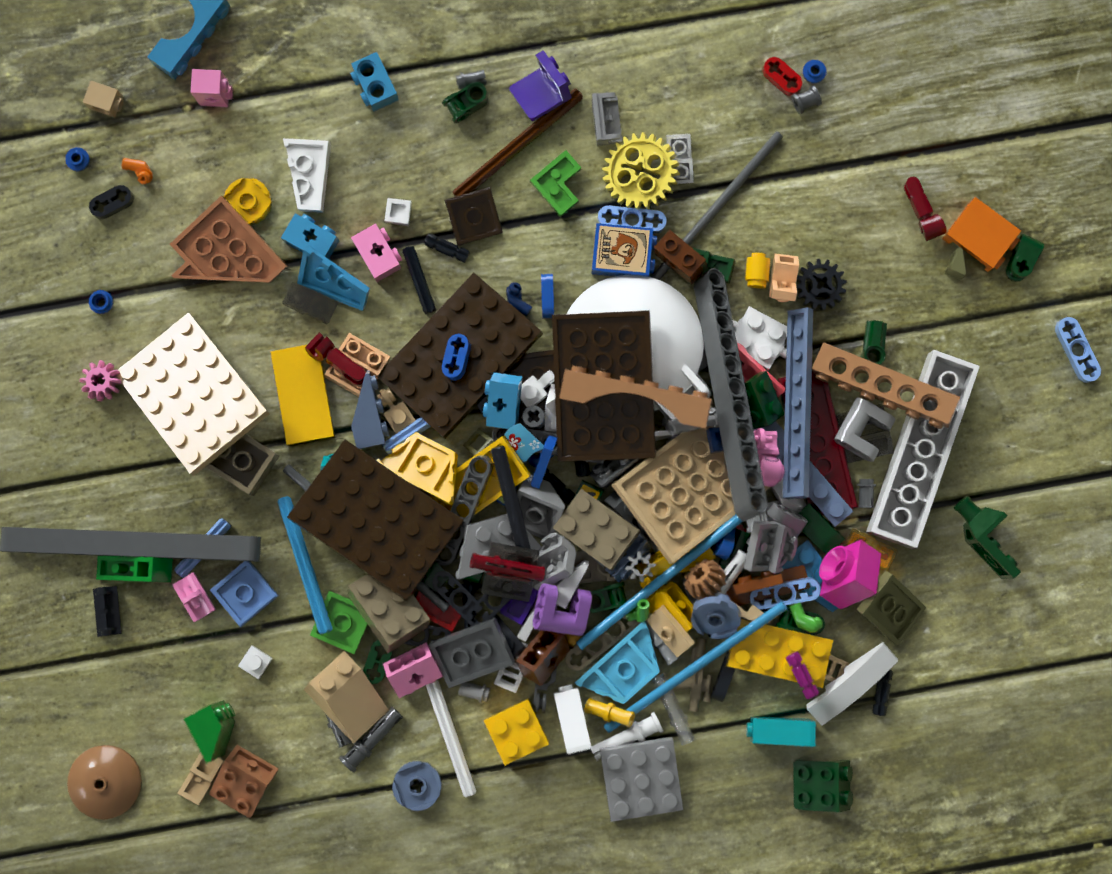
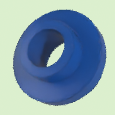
[802,60,826,84]
[65,147,90,171]
[89,290,113,314]

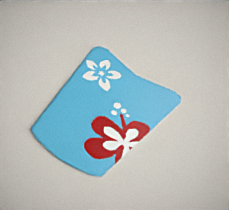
[505,423,544,462]

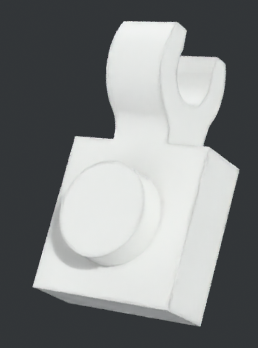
[521,370,555,407]

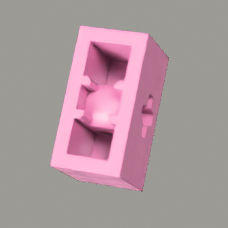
[191,69,233,107]
[351,223,402,282]
[383,642,443,698]

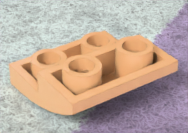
[324,333,390,397]

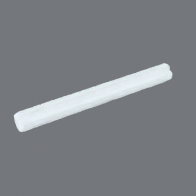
[426,680,476,797]

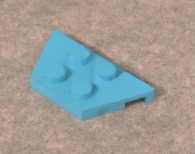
[575,621,660,704]

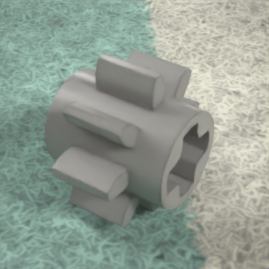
[625,551,656,582]

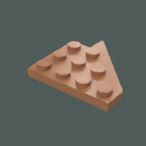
[170,196,288,283]

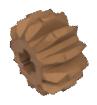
[684,559,727,600]

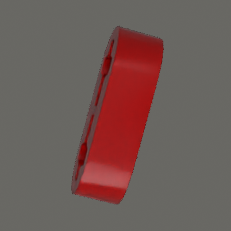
[763,57,802,96]

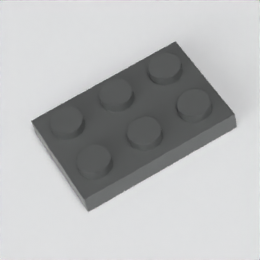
[429,618,516,688]

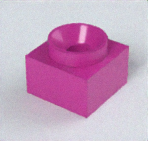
[819,540,881,609]

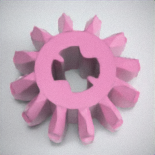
[79,360,122,402]

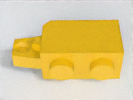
[639,575,693,632]

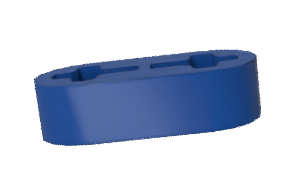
[541,274,554,319]
[442,334,471,381]
[713,522,735,560]

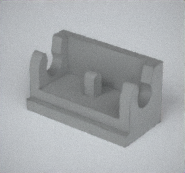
[591,92,622,146]

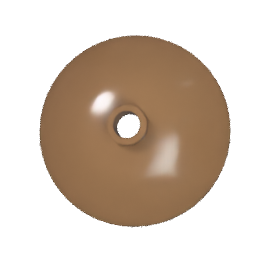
[67,745,142,819]

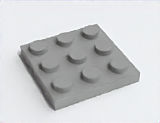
[600,737,683,822]

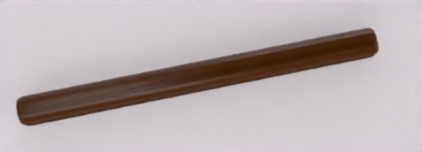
[453,88,583,196]

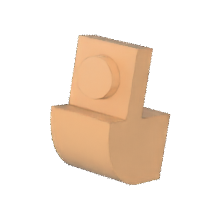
[769,254,799,302]

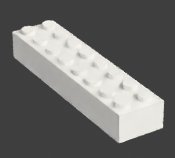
[866,350,980,549]

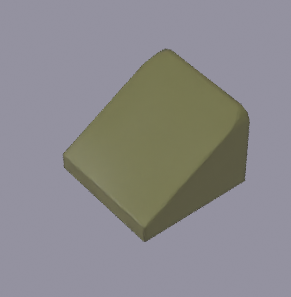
[944,247,966,280]
[463,428,494,456]

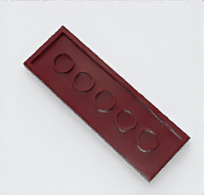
[777,371,858,516]

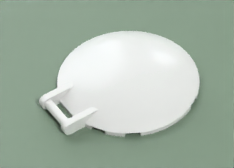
[567,275,711,421]

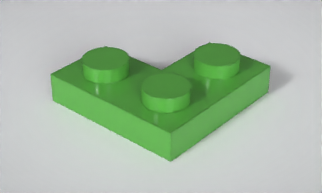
[530,150,581,217]

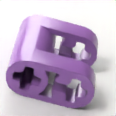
[533,584,592,636]

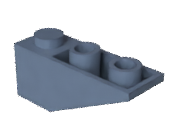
[351,370,389,449]

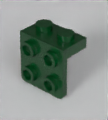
[744,371,784,429]
[793,760,853,813]

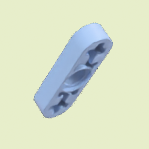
[598,206,667,234]
[1055,317,1101,383]
[750,577,820,609]

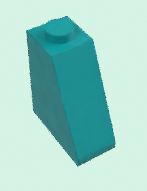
[746,717,816,747]

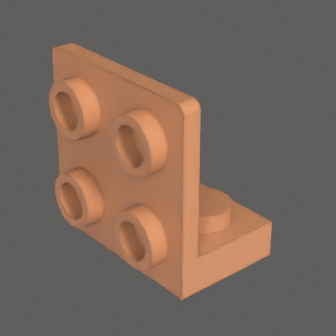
[209,745,279,818]

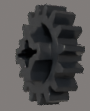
[796,259,847,311]

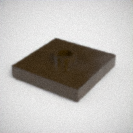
[445,187,503,246]

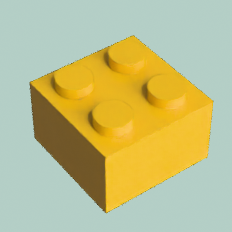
[484,698,549,765]

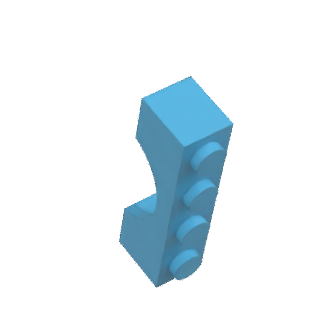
[147,0,230,79]

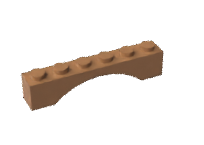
[559,366,712,428]

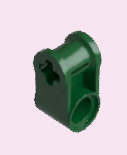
[442,82,488,124]
[1005,233,1045,282]
[589,582,627,613]
[776,605,825,635]

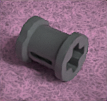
[791,85,822,114]
[523,405,545,429]

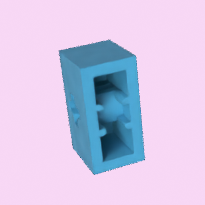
[281,213,339,259]
[483,373,523,429]

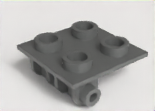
[589,458,640,489]

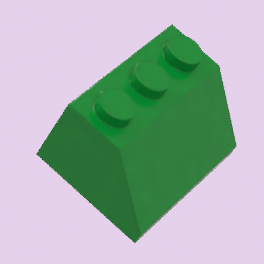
[183,700,235,764]

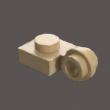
[377,388,416,434]

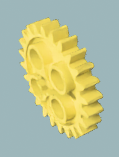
[602,132,680,210]

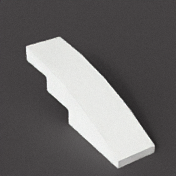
[517,560,589,642]
[806,642,898,726]

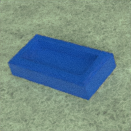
[531,435,557,489]

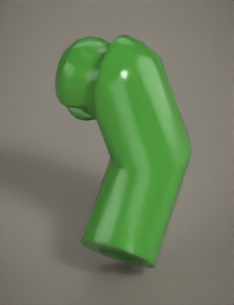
[625,599,649,622]
[790,602,823,633]

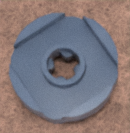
[691,594,741,639]
[392,761,442,811]

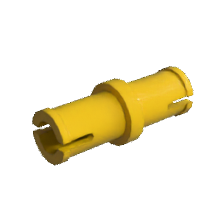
[584,698,635,727]

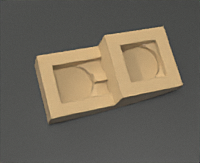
[177,752,224,806]

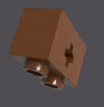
[654,230,707,285]
[516,630,570,686]

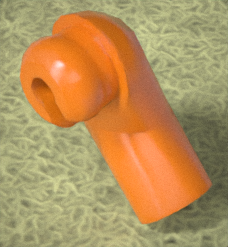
[122,158,153,184]

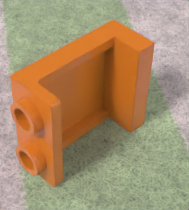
[942,197,1021,272]

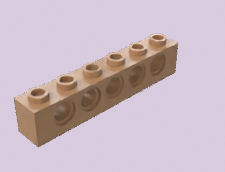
[812,342,960,429]

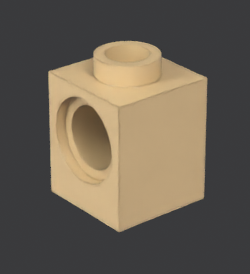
[83,81,124,118]

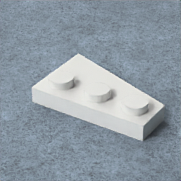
[283,138,331,213]

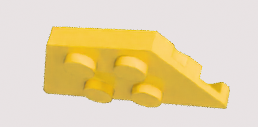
[376,432,458,506]

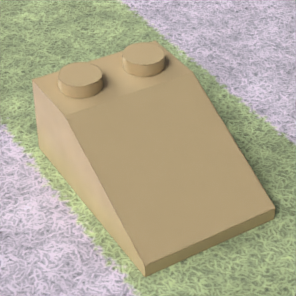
[304,651,389,744]

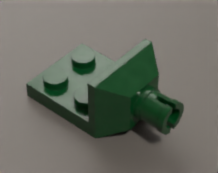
[954,496,1021,579]

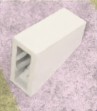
[554,684,592,754]

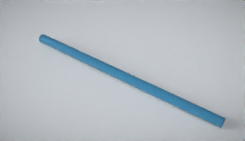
[576,515,743,650]
[604,601,787,733]

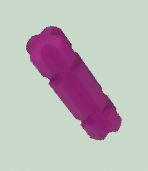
[786,651,819,699]

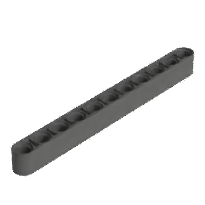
[694,268,767,521]
[0,527,261,561]

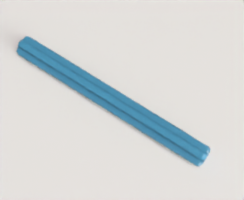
[277,496,332,634]

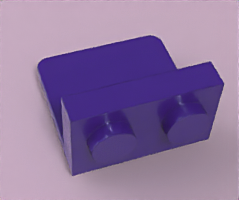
[510,50,572,121]

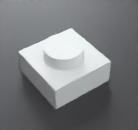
[385,198,412,226]
[238,645,273,679]

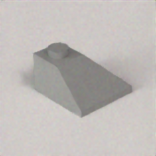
[517,475,565,539]

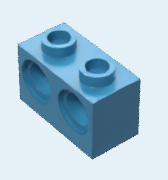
[350,52,399,112]

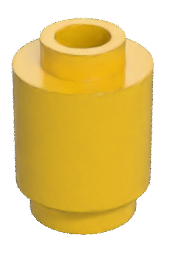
[745,253,770,289]

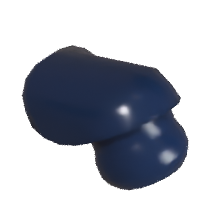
[506,282,532,317]

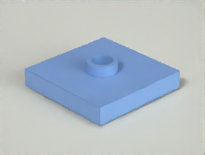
[210,561,279,627]

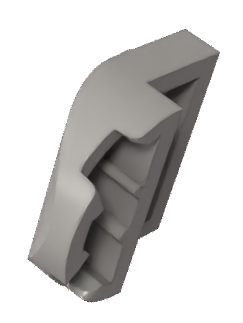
[744,521,797,574]
[529,533,576,591]

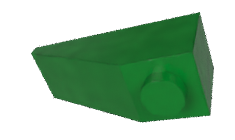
[96,556,173,583]

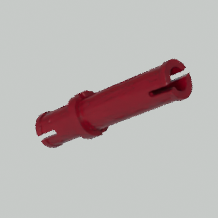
[470,553,545,582]

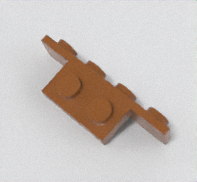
[720,565,810,606]

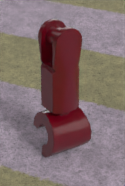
[903,177,947,241]
[305,332,365,385]

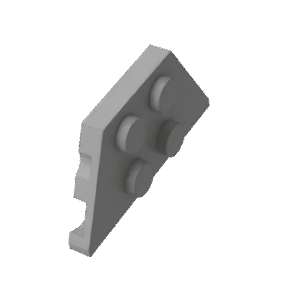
[456,514,541,579]

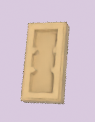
[646,605,695,657]

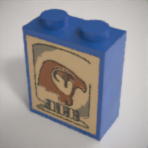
[591,223,657,277]

